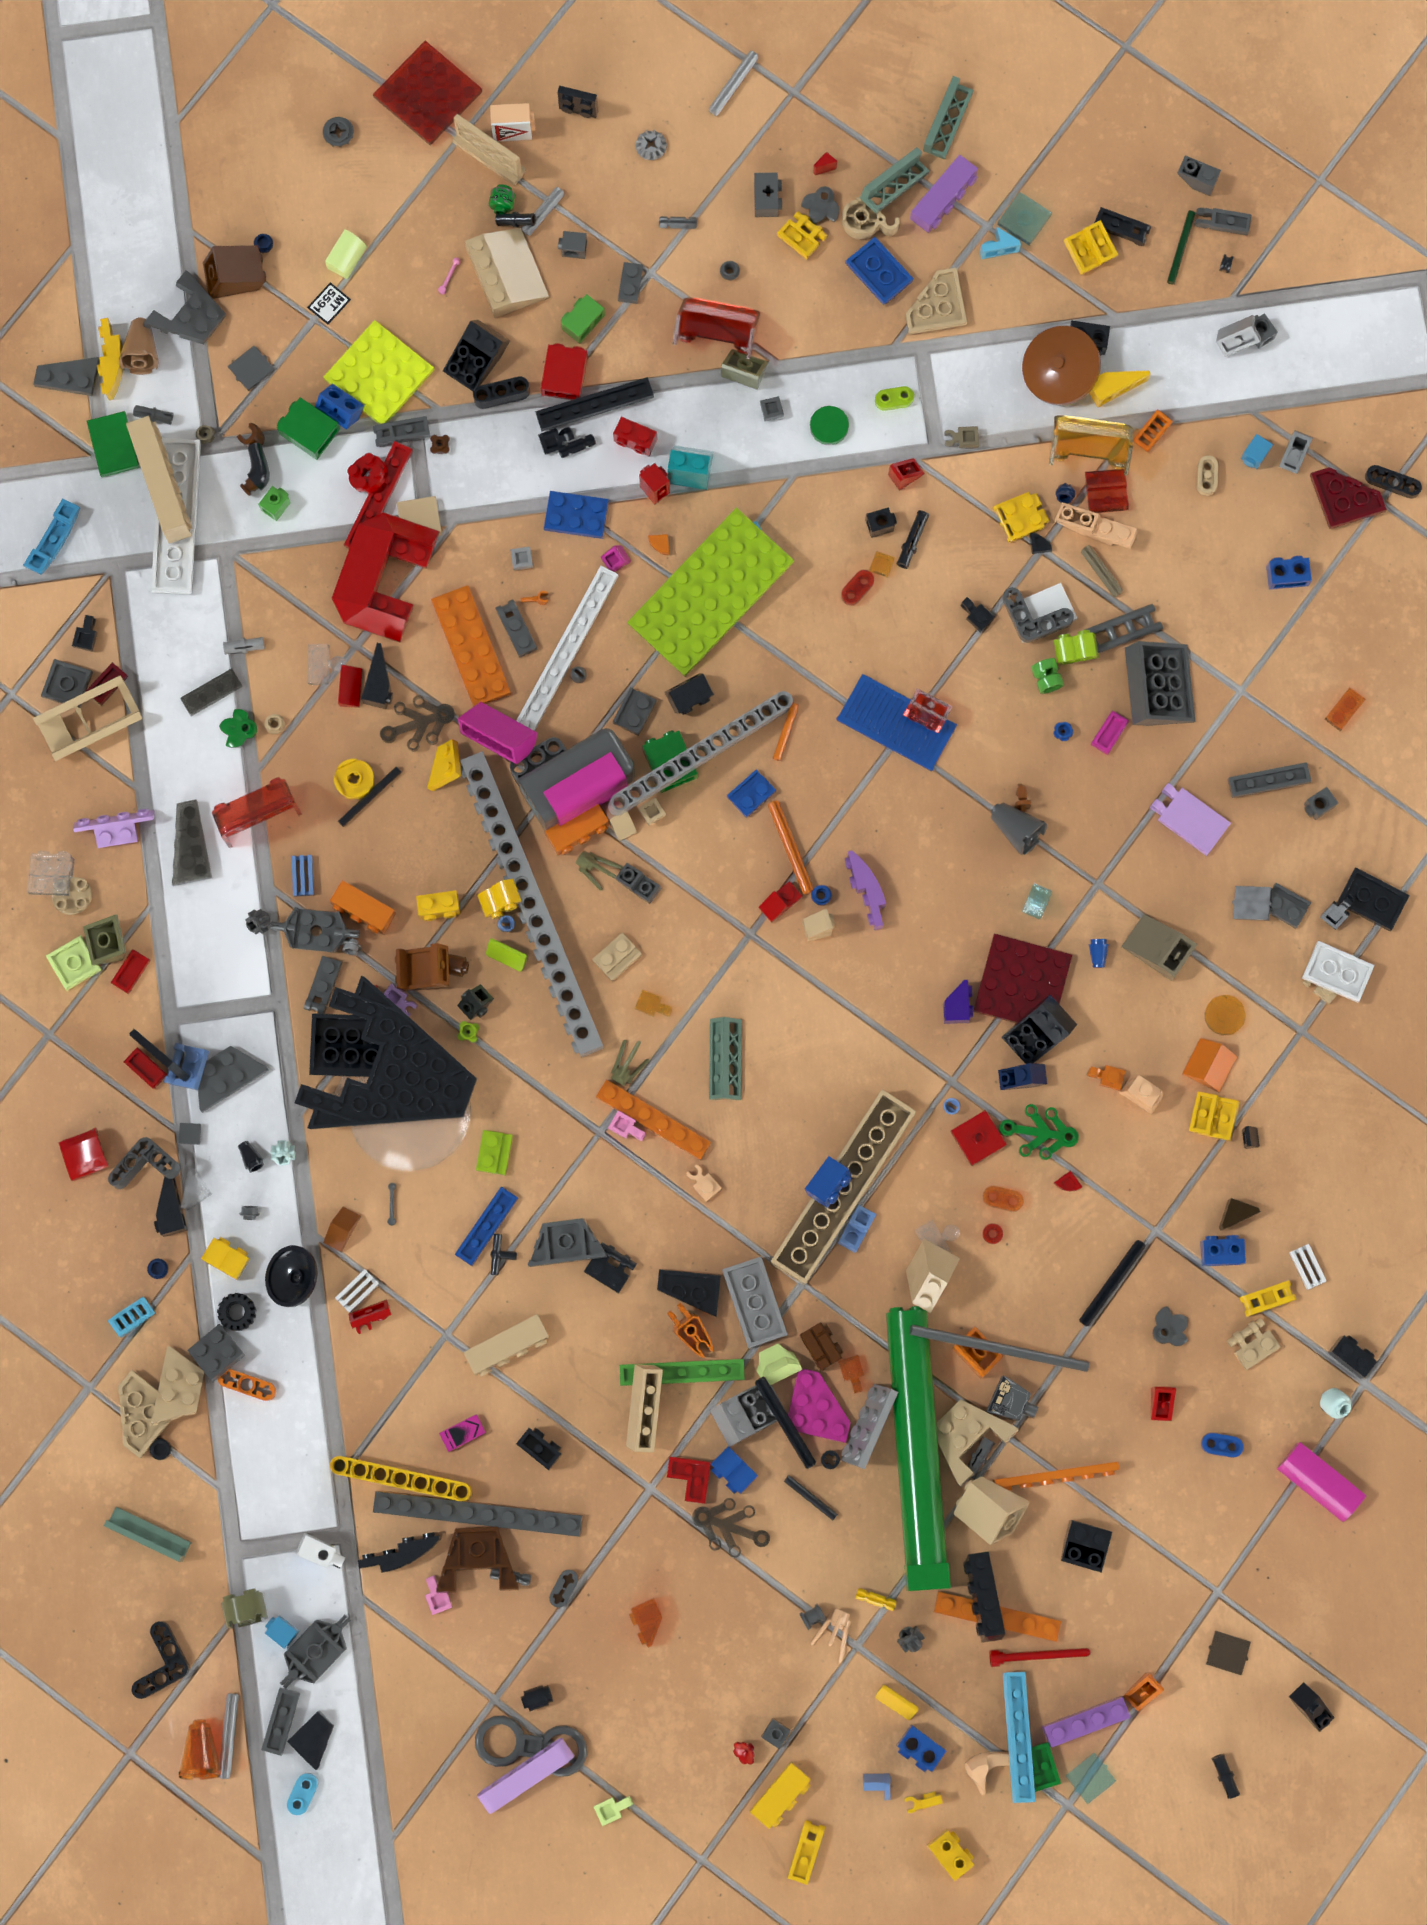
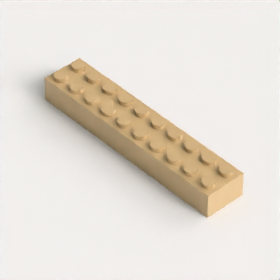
[770,1090,916,1286]

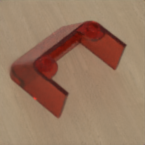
[673,297,760,359]
[212,777,302,848]

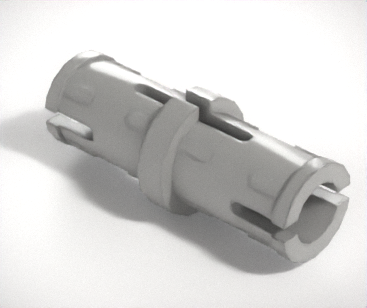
[223,637,265,655]

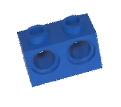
[315,383,364,430]
[1266,556,1312,590]
[896,1725,946,1772]

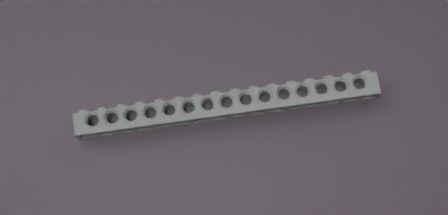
[460,751,604,1058]

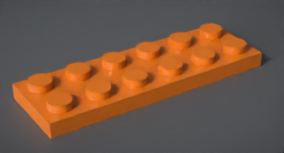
[431,585,511,707]

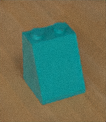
[668,445,714,490]

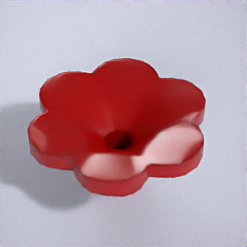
[733,1742,755,1765]

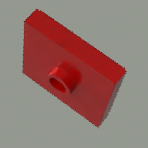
[950,1110,1007,1166]

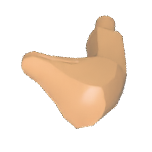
[965,1751,1010,1795]

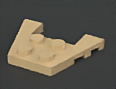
[936,1399,1019,1487]

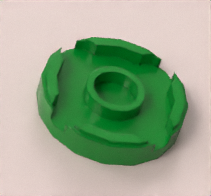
[810,406,849,445]

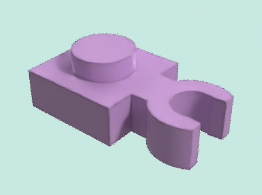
[383,983,417,1017]

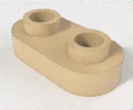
[1197,456,1218,496]

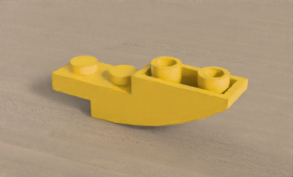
[97,318,123,401]

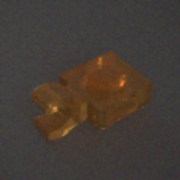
[838,1355,864,1394]

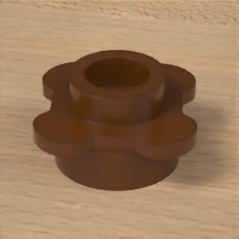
[430,435,450,454]

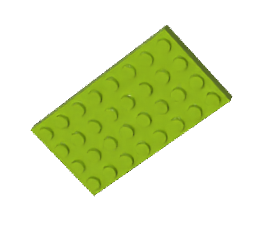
[627,507,794,677]

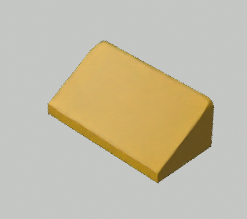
[875,1684,919,1720]

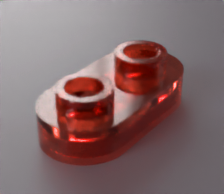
[841,570,874,606]

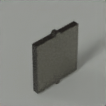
[1206,1631,1251,1676]

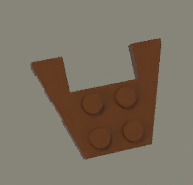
[436,1527,519,1593]

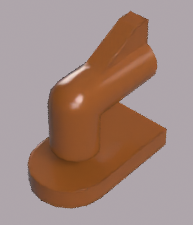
[1014,784,1031,812]

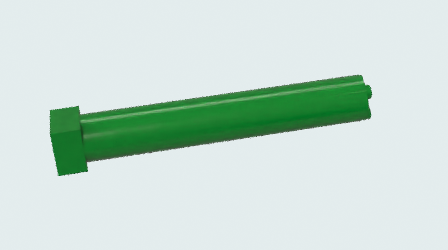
[886,1306,951,1591]

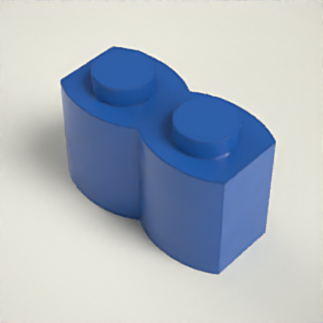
[711,1446,758,1494]

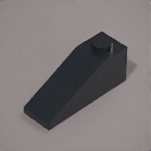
[361,642,393,709]
[154,1169,188,1237]

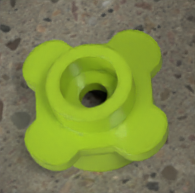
[457,1021,479,1043]

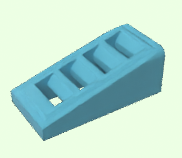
[108,1297,156,1338]

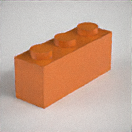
[545,804,609,855]
[330,880,396,934]

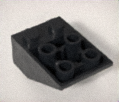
[443,320,510,391]
[1001,995,1077,1064]

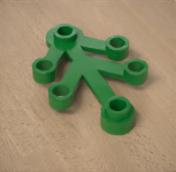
[999,1104,1079,1160]

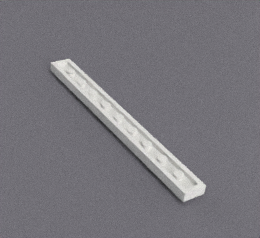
[516,566,619,731]

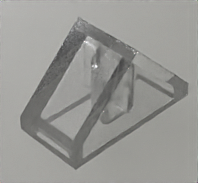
[181,1167,212,1210]

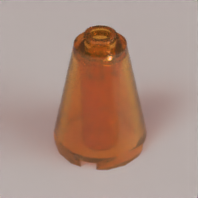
[179,1719,221,1780]

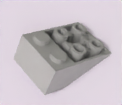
[710,1385,784,1447]

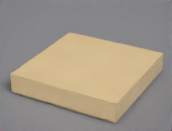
[397,496,442,536]

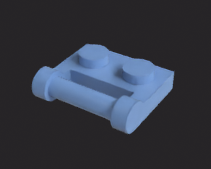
[164,1043,209,1090]

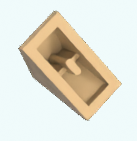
[601,801,637,842]

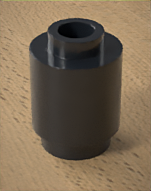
[521,1685,553,1712]

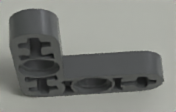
[1003,587,1074,643]
[108,1137,181,1189]

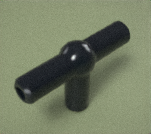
[490,1234,517,1275]

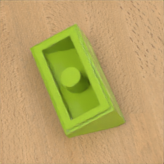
[486,938,528,972]

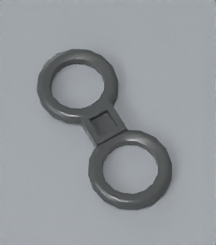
[475,1716,587,1777]

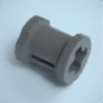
[799,1603,826,1630]

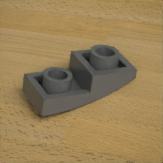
[615,863,662,904]

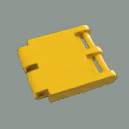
[992,492,1049,543]

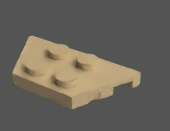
[151,1346,204,1425]

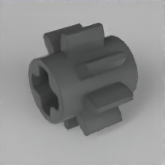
[245,909,271,934]
[897,1626,925,1652]

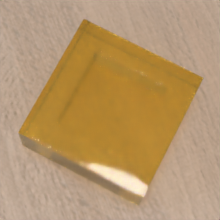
[869,551,895,578]

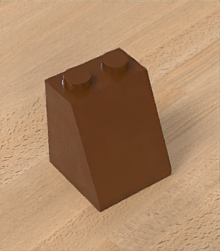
[203,245,266,299]

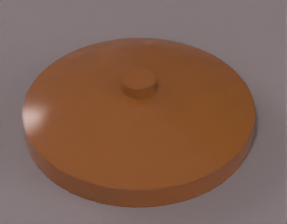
[1022,326,1101,405]

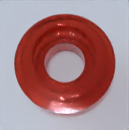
[982,1223,1003,1244]

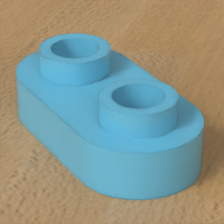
[287,1773,318,1815]

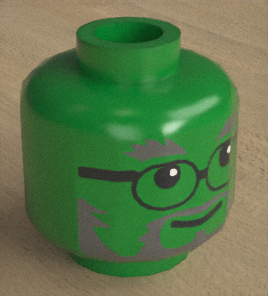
[488,184,516,214]

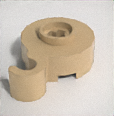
[842,197,899,240]

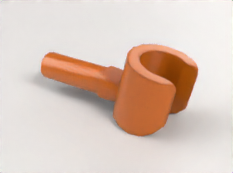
[521,591,548,605]

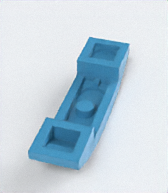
[23,498,80,575]

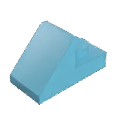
[980,227,1021,259]

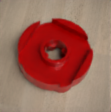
[347,453,387,493]

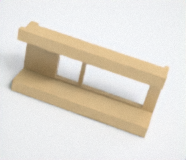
[33,675,143,761]

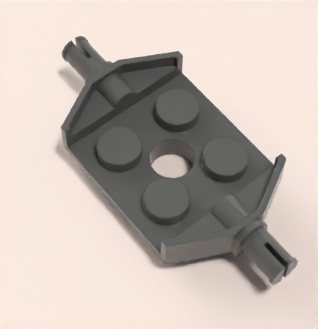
[271,907,360,953]
[280,1614,351,1689]

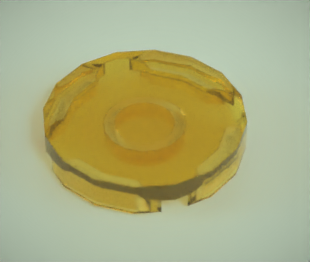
[1204,995,1246,1036]

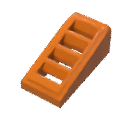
[1132,409,1173,453]

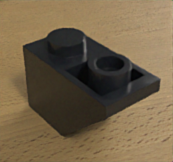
[1289,1682,1335,1732]

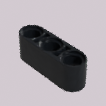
[473,376,530,409]

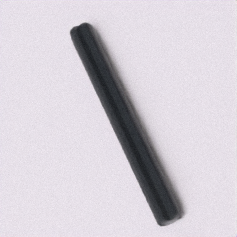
[1079,1240,1146,1327]
[755,1377,816,1469]

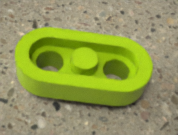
[875,386,914,411]

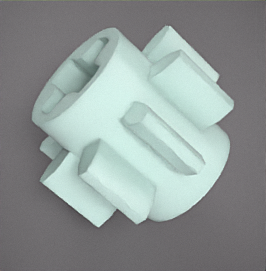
[270,1140,296,1165]

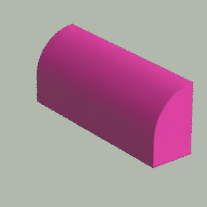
[458,702,537,764]
[1277,1442,1367,1522]

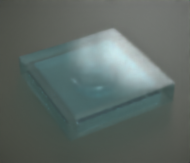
[997,192,1052,246]

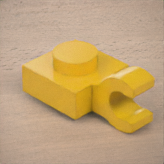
[904,1791,943,1813]

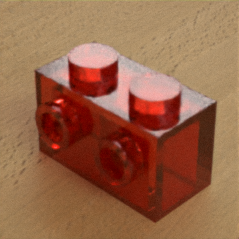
[903,688,953,733]

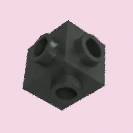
[457,984,494,1020]

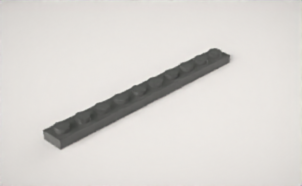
[373,1491,582,1537]

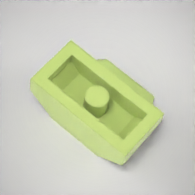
[756,1344,802,1385]

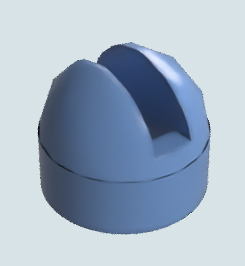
[497,915,515,932]
[943,1098,960,1114]

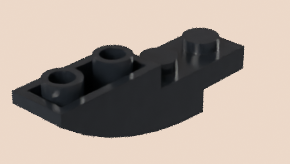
[358,1532,441,1573]

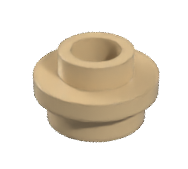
[265,714,285,734]

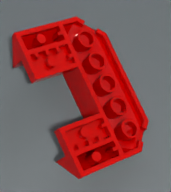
[332,512,440,643]

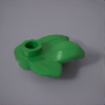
[219,709,257,748]

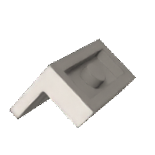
[1216,315,1261,357]

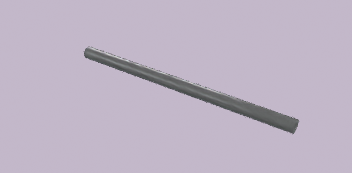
[910,1325,1089,1372]

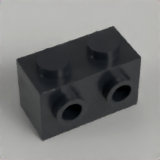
[664,673,714,715]
[1328,1335,1378,1379]
[516,1427,562,1471]

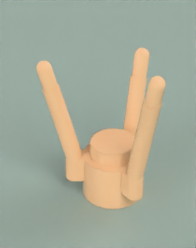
[810,1609,851,1664]

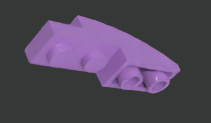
[845,851,886,930]

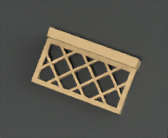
[453,114,526,186]

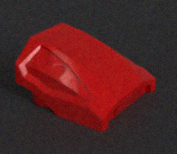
[59,1127,109,1181]

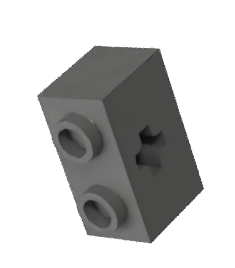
[754,172,782,217]

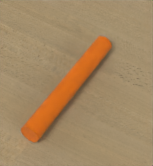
[773,703,799,761]

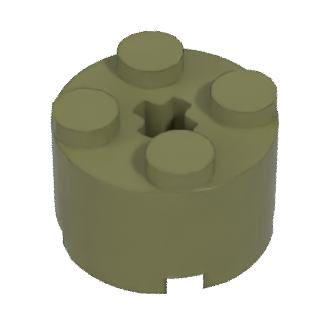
[221,1588,268,1629]

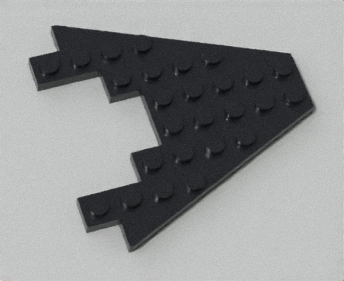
[295,976,477,1130]

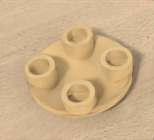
[52,877,92,915]

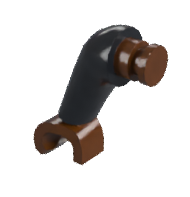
[237,423,270,496]

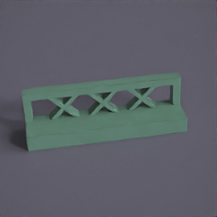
[923,76,974,159]
[860,147,929,214]
[709,1017,742,1100]
[104,1507,192,1562]

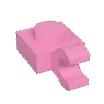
[608,1111,646,1141]
[425,1575,452,1615]

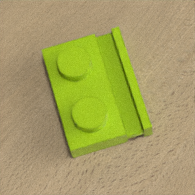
[476,1130,513,1176]

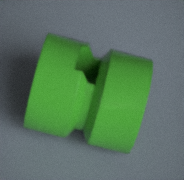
[1031,658,1064,694]

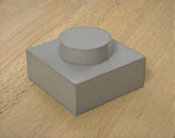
[510,547,533,570]

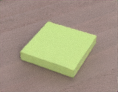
[46,935,102,991]

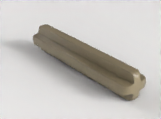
[1081,545,1123,597]

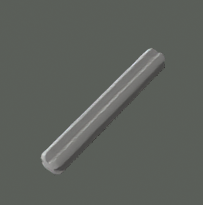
[709,51,758,116]
[218,1693,239,1779]

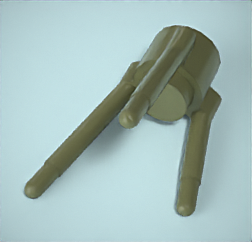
[576,851,623,891]
[611,1040,649,1086]

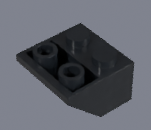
[1061,1520,1112,1573]

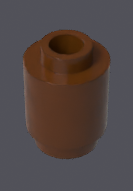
[448,954,469,977]

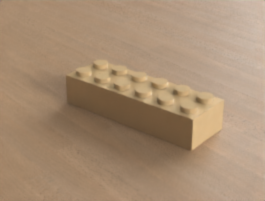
[126,416,193,544]

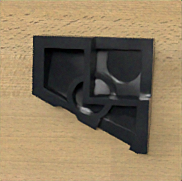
[287,1710,334,1770]

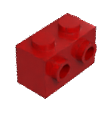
[613,416,658,457]
[639,463,670,505]

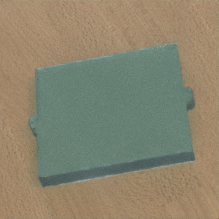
[1065,1753,1116,1804]

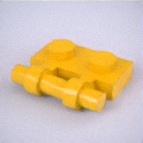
[777,211,828,260]

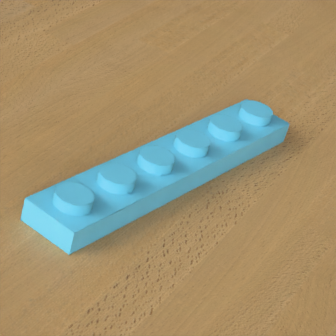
[1003,1672,1036,1803]

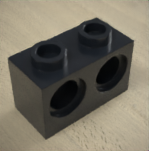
[1070,320,1110,356]

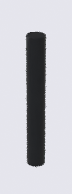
[784,1475,838,1521]

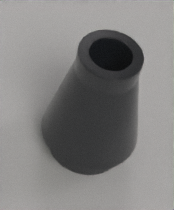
[238,1141,264,1173]

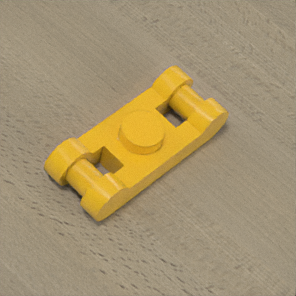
[1239,1280,1297,1317]

